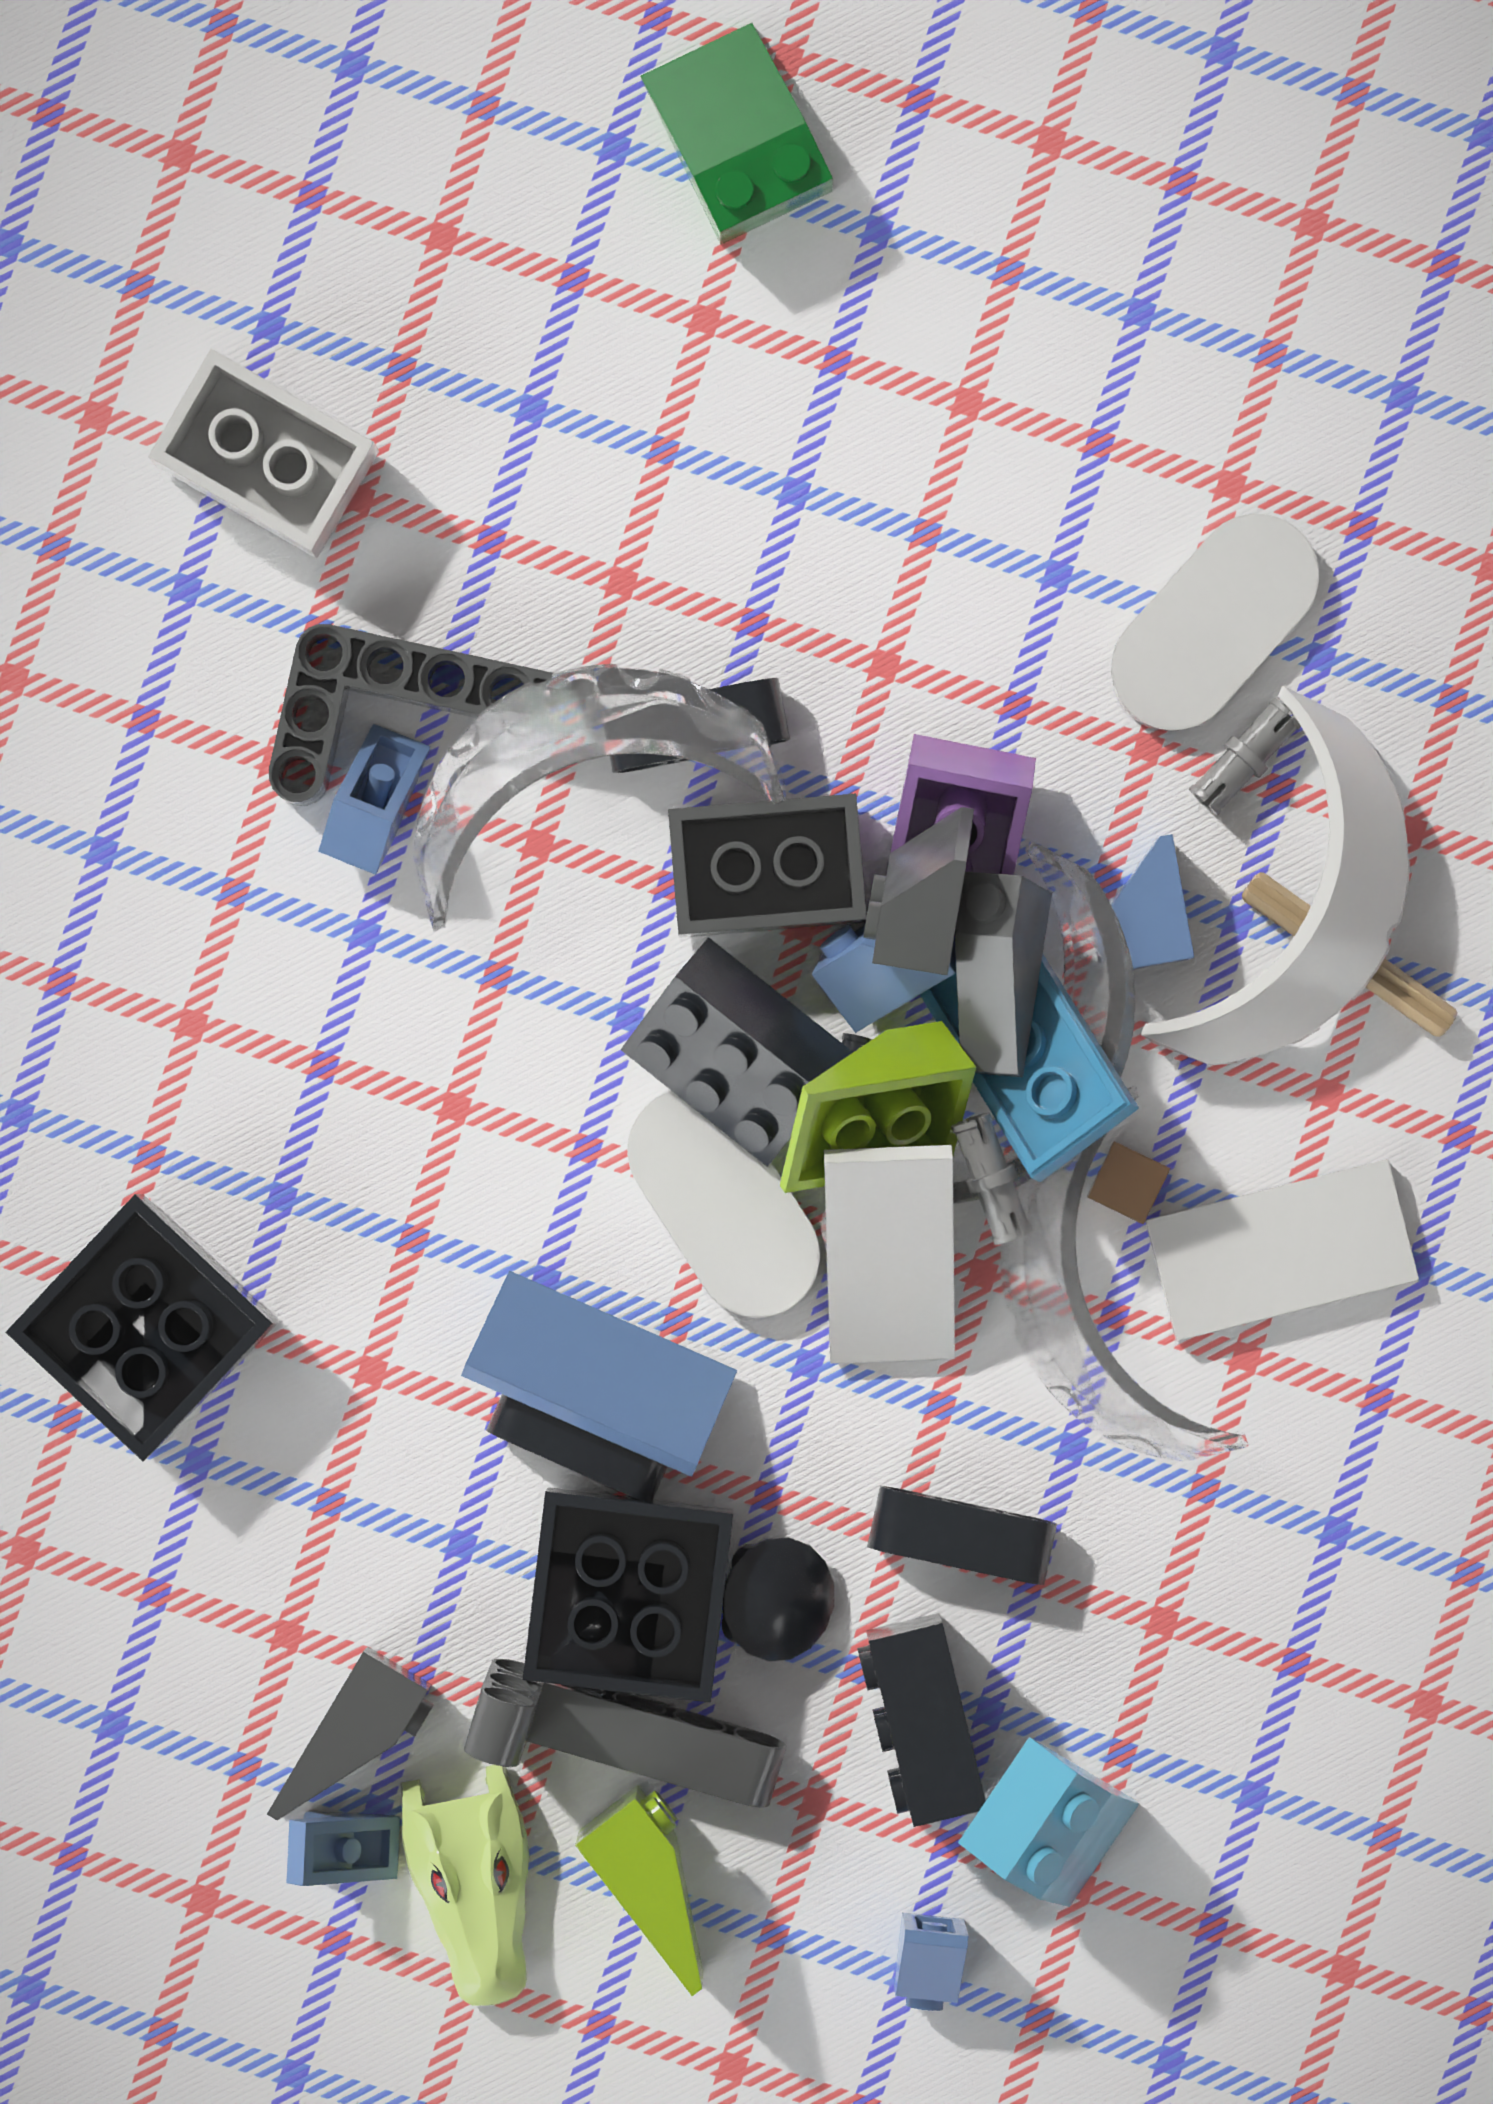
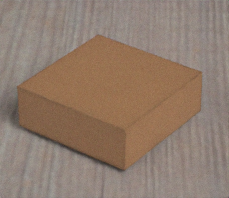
[1086,1141,1171,1224]

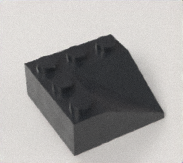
[5,1194,279,1462]
[522,1487,734,1703]

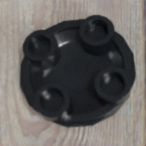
[721,1537,834,1662]

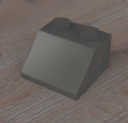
[863,807,974,975]

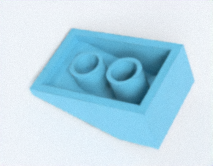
[958,1737,1140,1907]

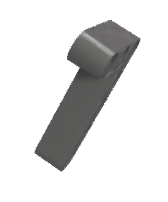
[269,624,598,806]
[464,1658,787,1808]

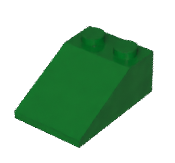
[640,23,833,245]

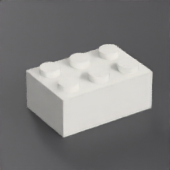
[148,348,379,559]

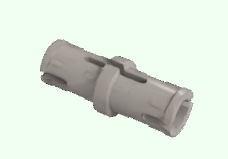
[1189,698,1301,816]
[951,1112,1033,1245]

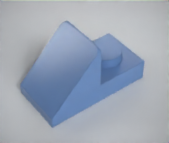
[286,1811,400,1886]

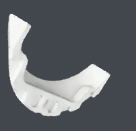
[1141,686,1410,1066]

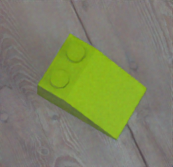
[780,1021,976,1193]
[575,1785,703,1997]

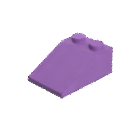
[885,734,1036,937]

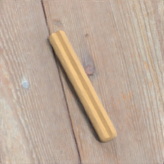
[1242,872,1458,1037]

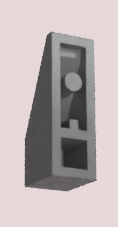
[955,872,1052,1078]
[267,1646,434,1820]

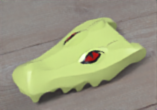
[400,1765,530,2006]

